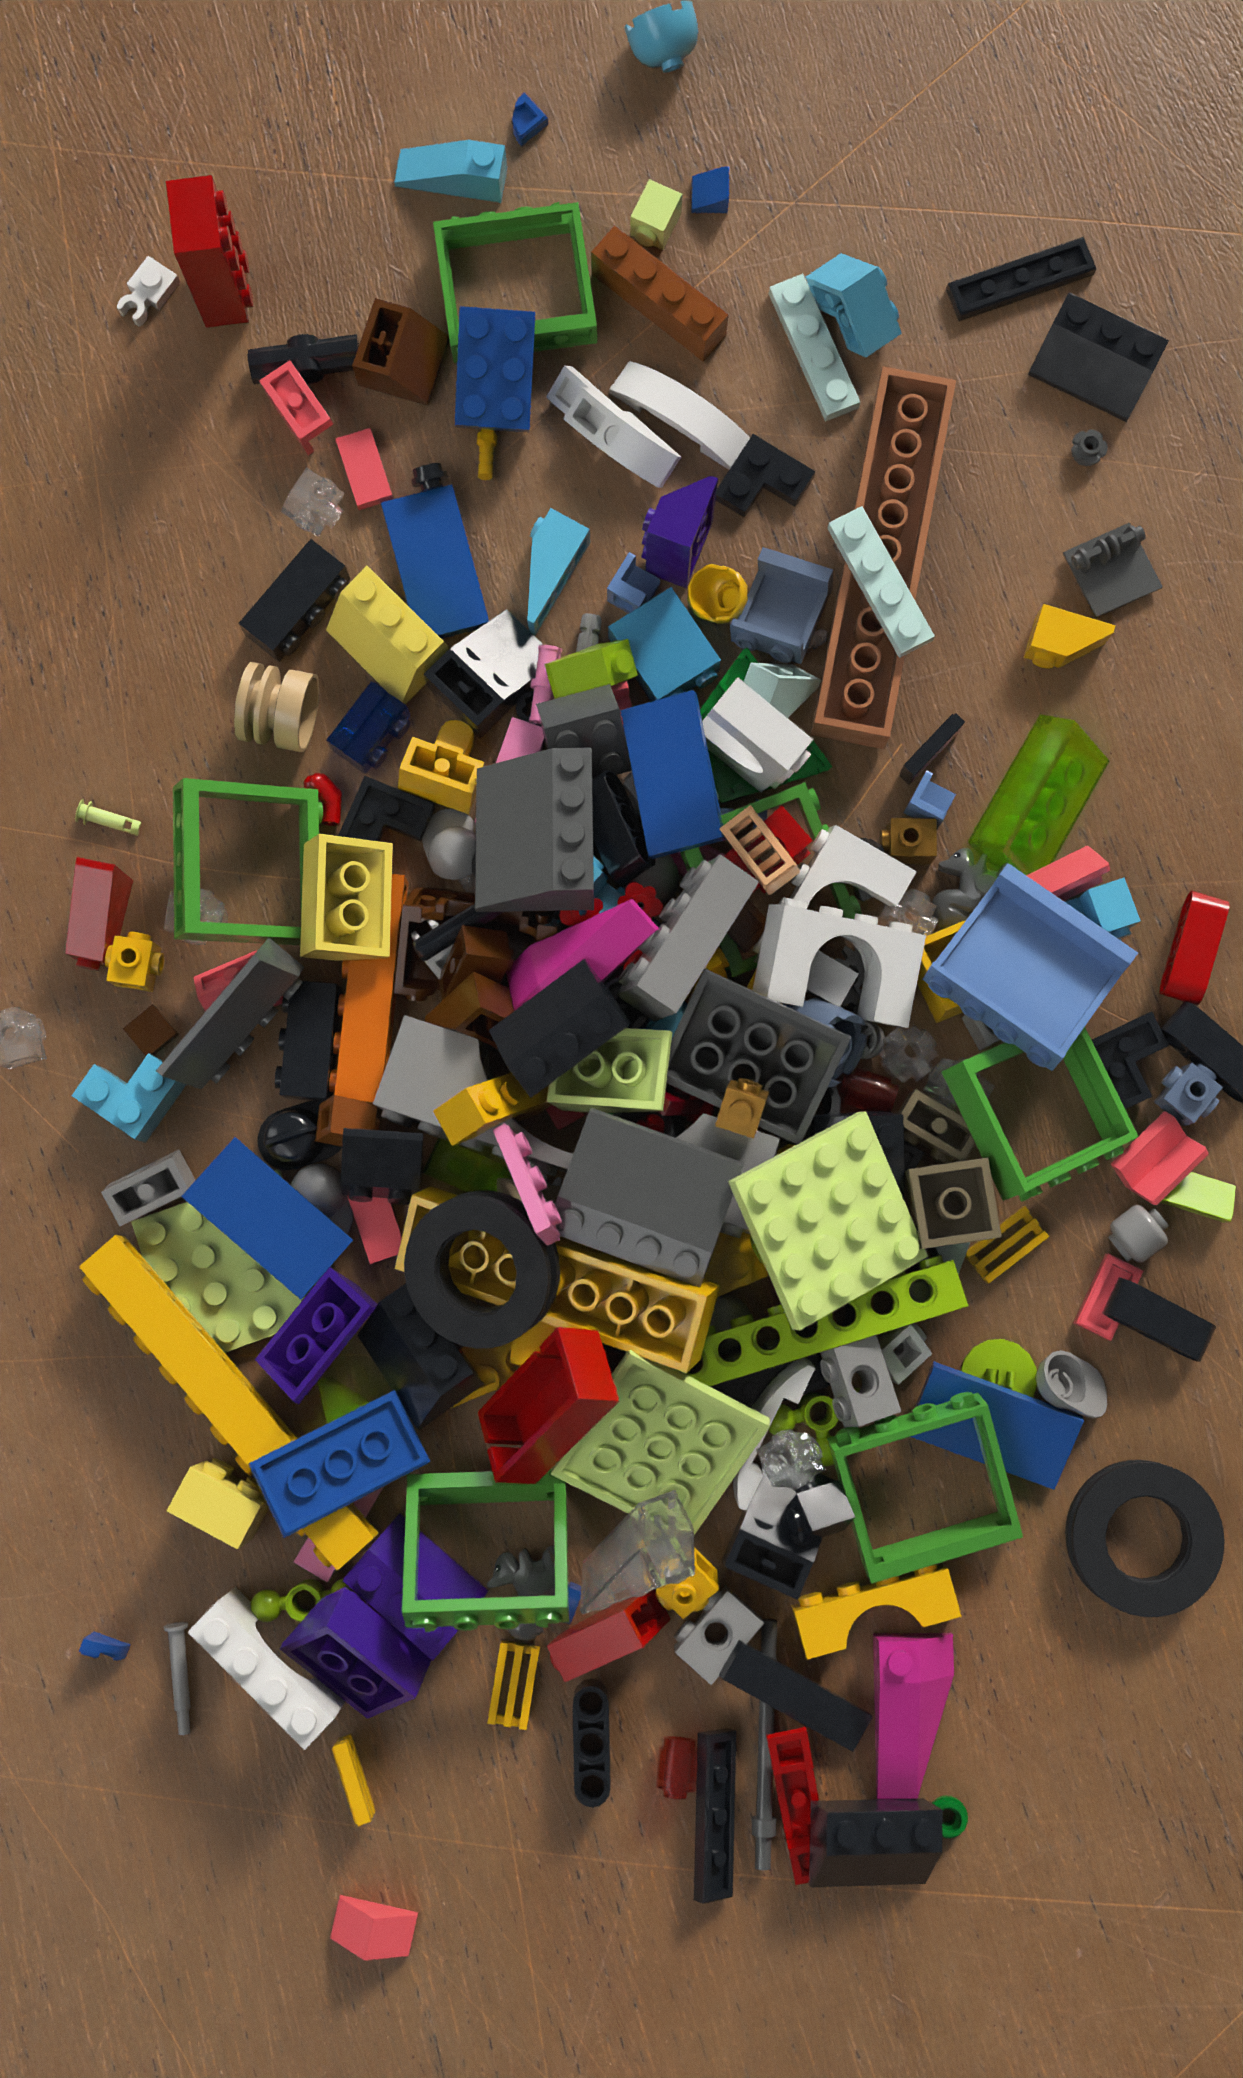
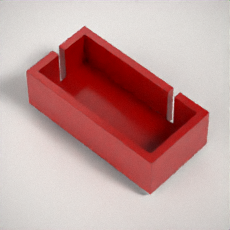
[166,175,254,328]
[477,1327,619,1484]

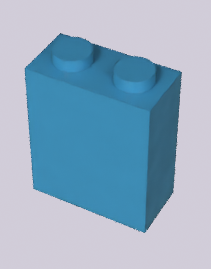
[608,587,721,702]

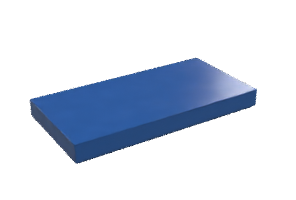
[381,484,489,639]
[620,690,726,859]
[181,1137,353,1300]
[910,1361,1084,1490]
[249,1390,430,1538]

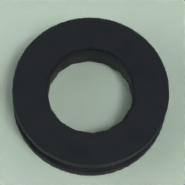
[404,1190,560,1349]
[1065,1460,1225,1617]

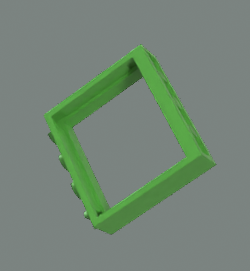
[433,202,597,363]
[173,778,323,945]
[680,782,862,977]
[942,1027,1139,1202]
[827,1392,1023,1584]
[402,1469,569,1632]

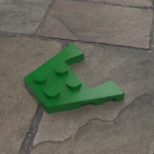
[700,647,833,805]

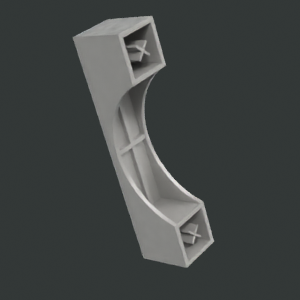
[373,1015,780,1238]

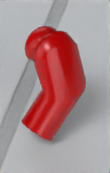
[303,773,342,826]

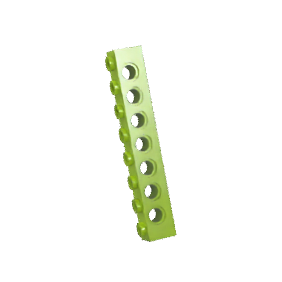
[676,1255,968,1386]

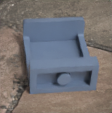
[730,547,833,664]

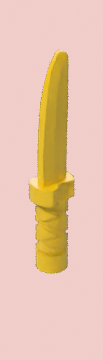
[477,429,497,480]

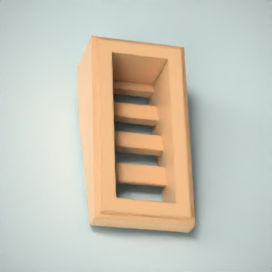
[719,805,800,895]

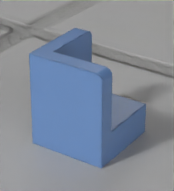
[607,552,660,613]
[904,770,956,829]

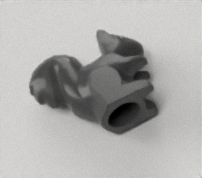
[930,848,1011,929]
[487,1545,555,1641]

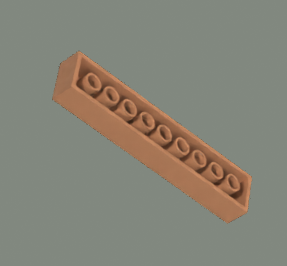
[810,366,956,749]

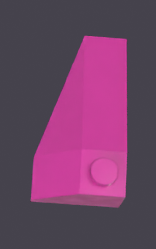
[506,899,659,1011]
[873,1633,954,1799]

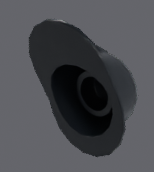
[257,1101,342,1170]

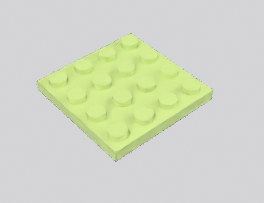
[728,1111,928,1330]
[131,1169,318,1353]
[551,1349,770,1544]

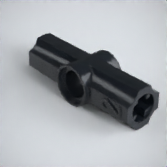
[247,334,359,384]

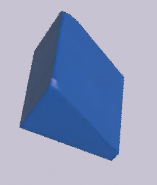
[692,167,729,213]

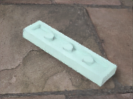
[769,274,860,422]
[827,506,935,658]

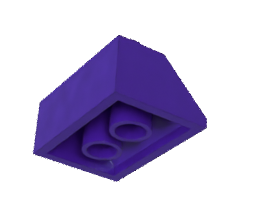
[641,476,718,589]
[255,1267,377,1404]
[342,1513,489,1660]
[280,1587,431,1719]

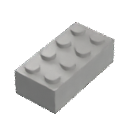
[616,854,759,1022]

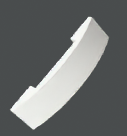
[609,361,750,470]
[733,1357,815,1511]

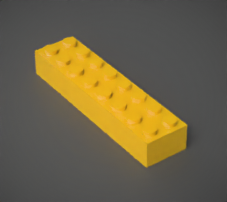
[395,1187,720,1373]

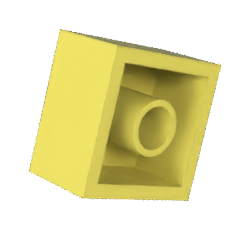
[167,1458,269,1549]

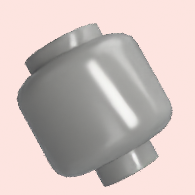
[1108,1205,1169,1263]

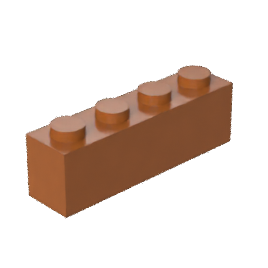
[591,225,729,362]

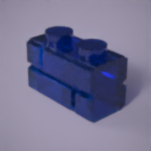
[326,681,411,774]

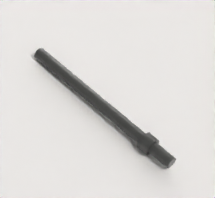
[752,1619,777,1870]

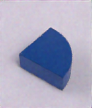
[512,92,548,146]
[563,1582,583,1625]
[79,1632,131,1661]

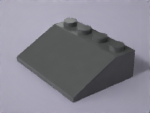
[475,748,594,912]
[666,969,851,1144]
[555,1108,744,1287]

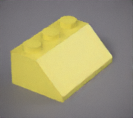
[326,566,450,707]
[300,834,393,961]

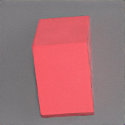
[330,1895,418,1961]

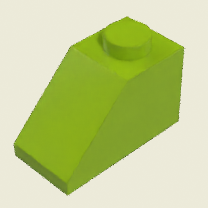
[544,639,638,699]

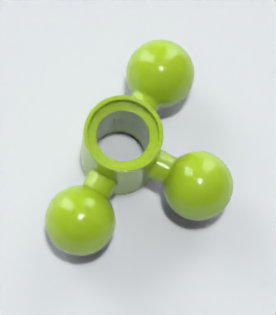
[768,1387,861,1467]
[251,1578,357,1622]

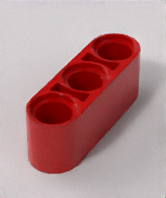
[1159,890,1230,1006]

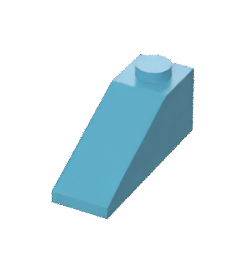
[394,140,507,203]
[527,508,590,636]

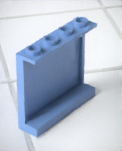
[922,863,1138,1071]

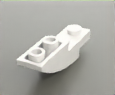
[546,366,681,488]

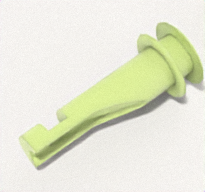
[75,799,141,836]

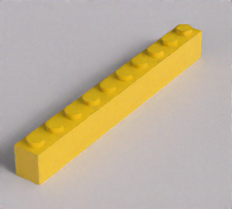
[79,1235,378,1571]

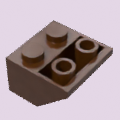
[352,298,449,406]
[424,971,514,1053]

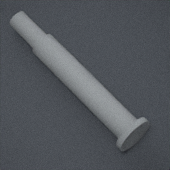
[163,1622,191,1735]

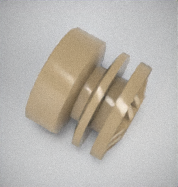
[234,662,319,752]

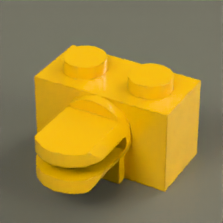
[398,720,485,814]

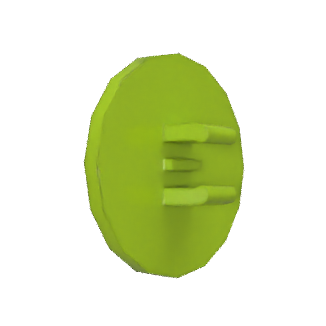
[960,1339,1037,1397]

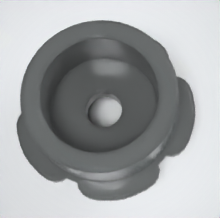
[1071,430,1108,466]

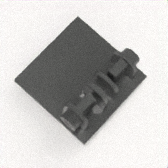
[1063,522,1163,618]

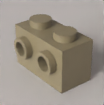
[897,1089,975,1164]

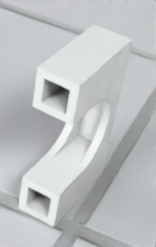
[702,677,813,793]
[753,825,917,1007]
[752,898,926,1028]
[188,1587,345,1750]

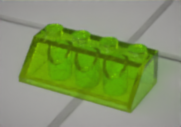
[968,714,1110,875]

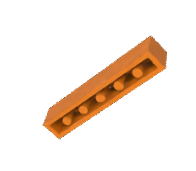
[329,874,409,1103]

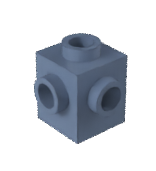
[1154,1063,1223,1126]

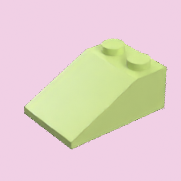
[547,1028,672,1113]

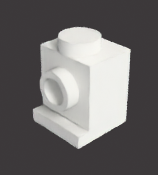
[877,1323,932,1385]

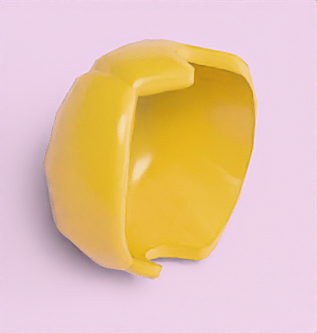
[687,564,748,624]

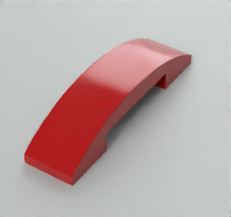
[766,1727,819,1886]

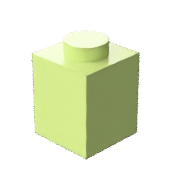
[630,179,682,250]

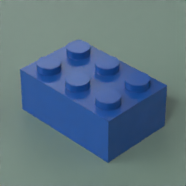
[455,306,535,433]

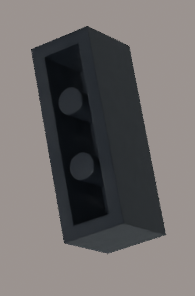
[238,539,350,662]
[275,981,342,1101]

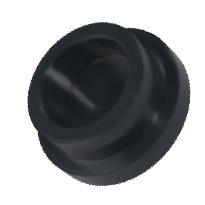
[411,463,448,492]

